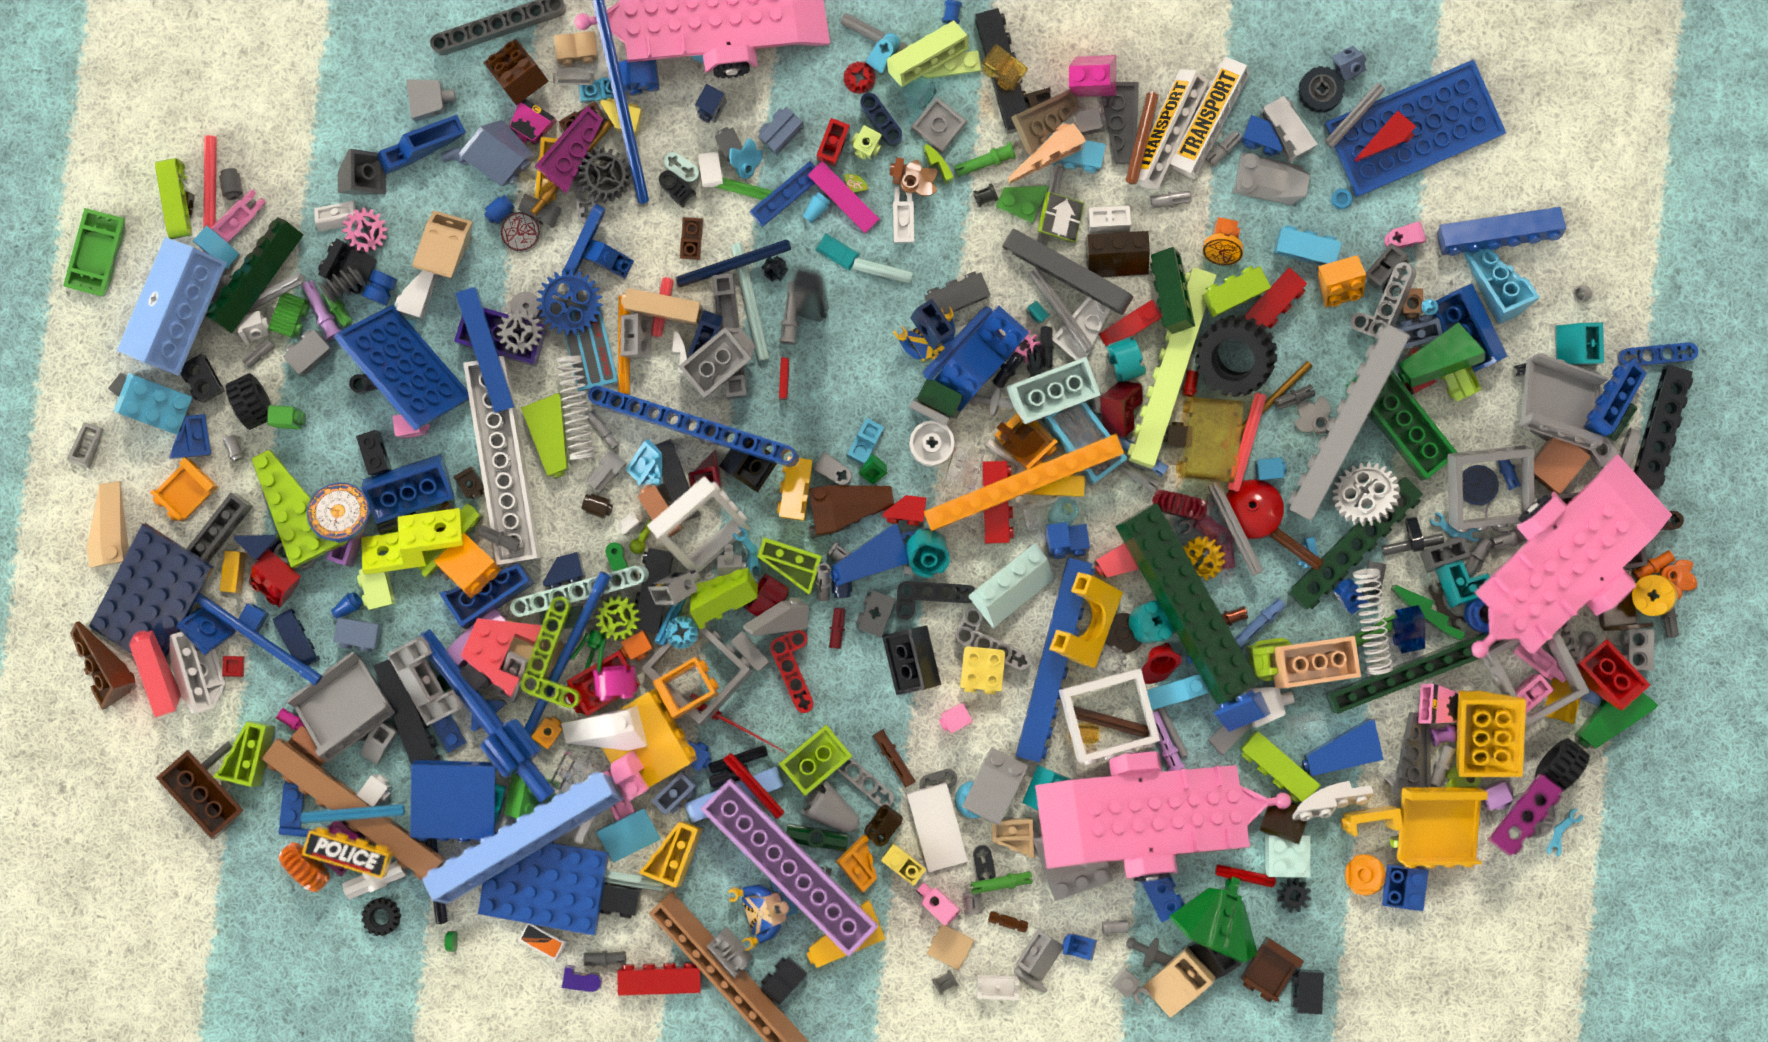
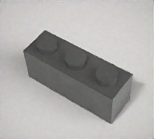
[924,271,991,314]

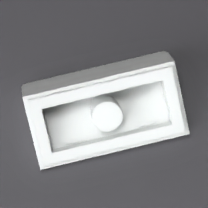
[314,200,356,232]

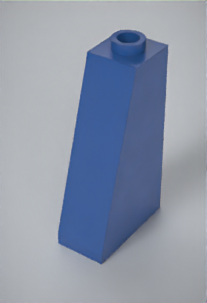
[830,524,909,586]
[1302,719,1384,776]

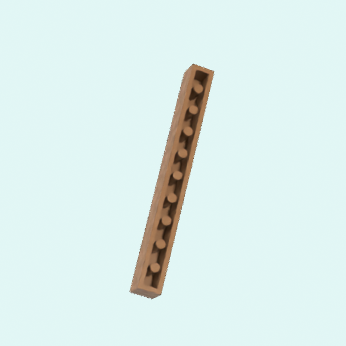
[262,738,446,881]
[649,892,809,1042]

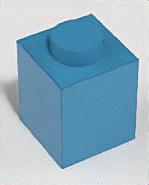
[1255,457,1287,481]

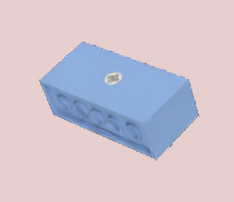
[117,237,227,376]

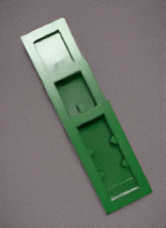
[1391,585,1465,640]

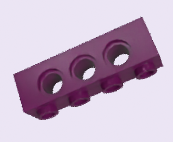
[1488,775,1563,856]

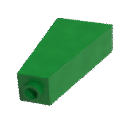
[1398,322,1485,388]
[1575,693,1658,749]

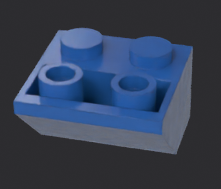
[1214,690,1271,732]
[1382,864,1429,911]

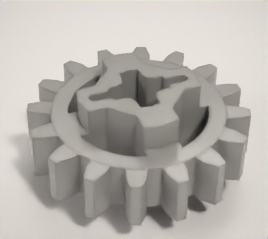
[497,309,543,354]

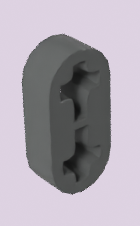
[919,769,957,789]

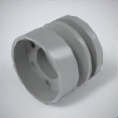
[1505,792,1557,838]

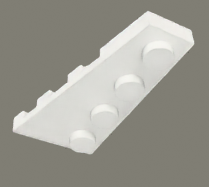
[1053,278,1110,361]

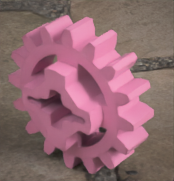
[341,208,388,253]

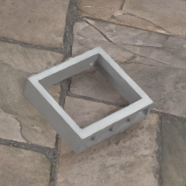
[1448,445,1535,532]
[641,615,754,726]
[1483,630,1590,726]

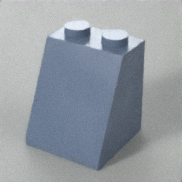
[458,120,535,186]

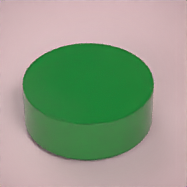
[444,931,458,952]

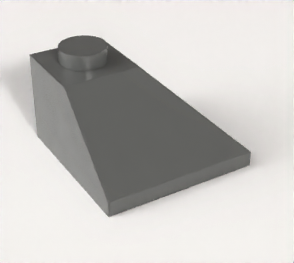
[338,149,386,195]

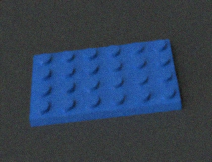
[334,305,469,431]
[478,833,609,936]

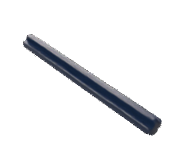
[676,239,791,287]

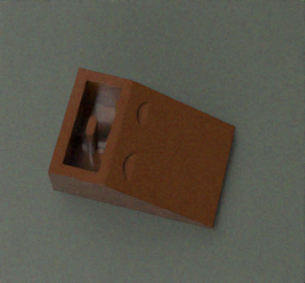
[483,38,549,106]

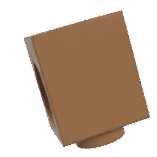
[1399,288,1424,319]

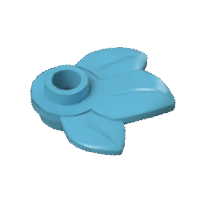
[729,138,763,179]

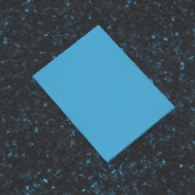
[596,808,661,863]

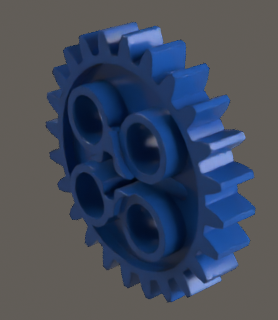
[536,269,603,336]

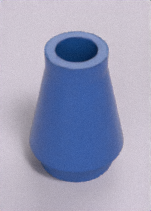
[331,592,363,619]

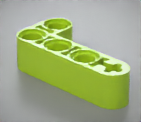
[155,158,192,239]

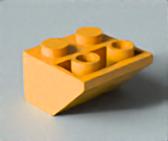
[1318,255,1366,308]

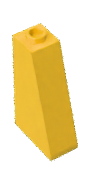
[807,899,885,968]

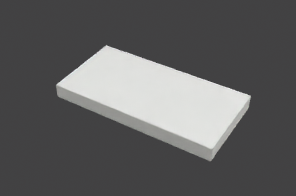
[907,782,968,872]

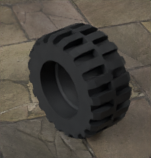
[1195,315,1277,397]

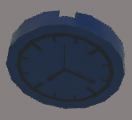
[1462,465,1499,506]

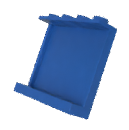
[410,760,497,842]

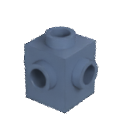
[1332,46,1366,82]

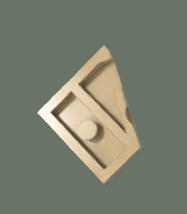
[991,817,1034,858]

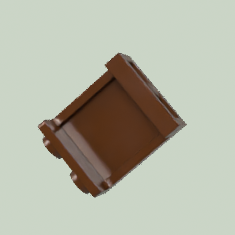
[1240,936,1304,1003]

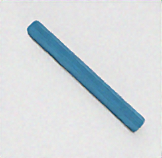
[301,804,405,824]

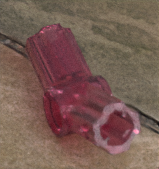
[1193,514,1236,569]

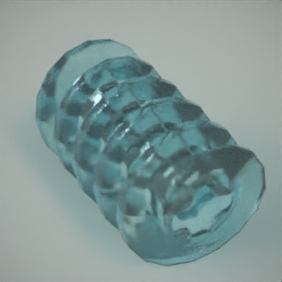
[1047,497,1079,526]

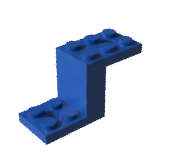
[934,305,1029,412]

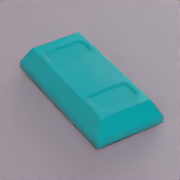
[815,233,860,271]

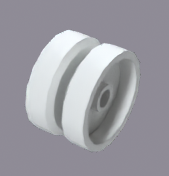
[909,420,955,467]

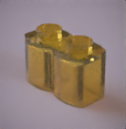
[980,44,1028,91]

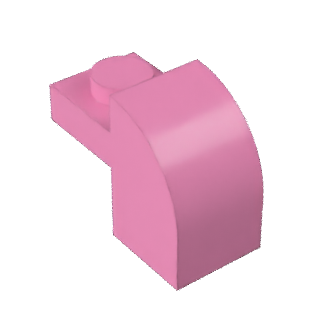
[610,750,649,801]

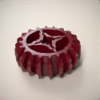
[1152,490,1208,521]

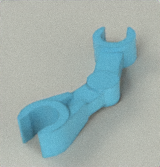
[1429,513,1481,542]
[732,527,761,575]
[1547,809,1583,857]

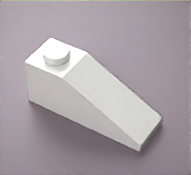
[395,270,438,320]

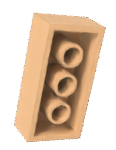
[1270,636,1361,689]

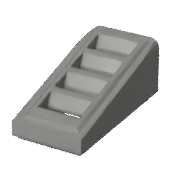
[67,422,104,469]

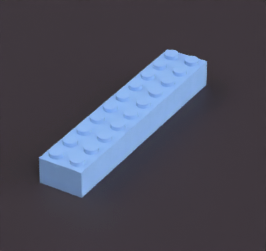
[422,772,624,904]

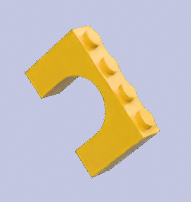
[1050,572,1123,668]

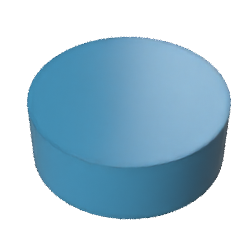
[1331,188,1352,209]

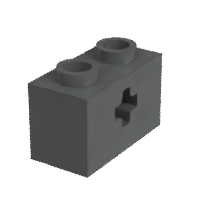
[1420,537,1471,573]
[856,590,896,637]

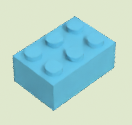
[114,373,192,435]

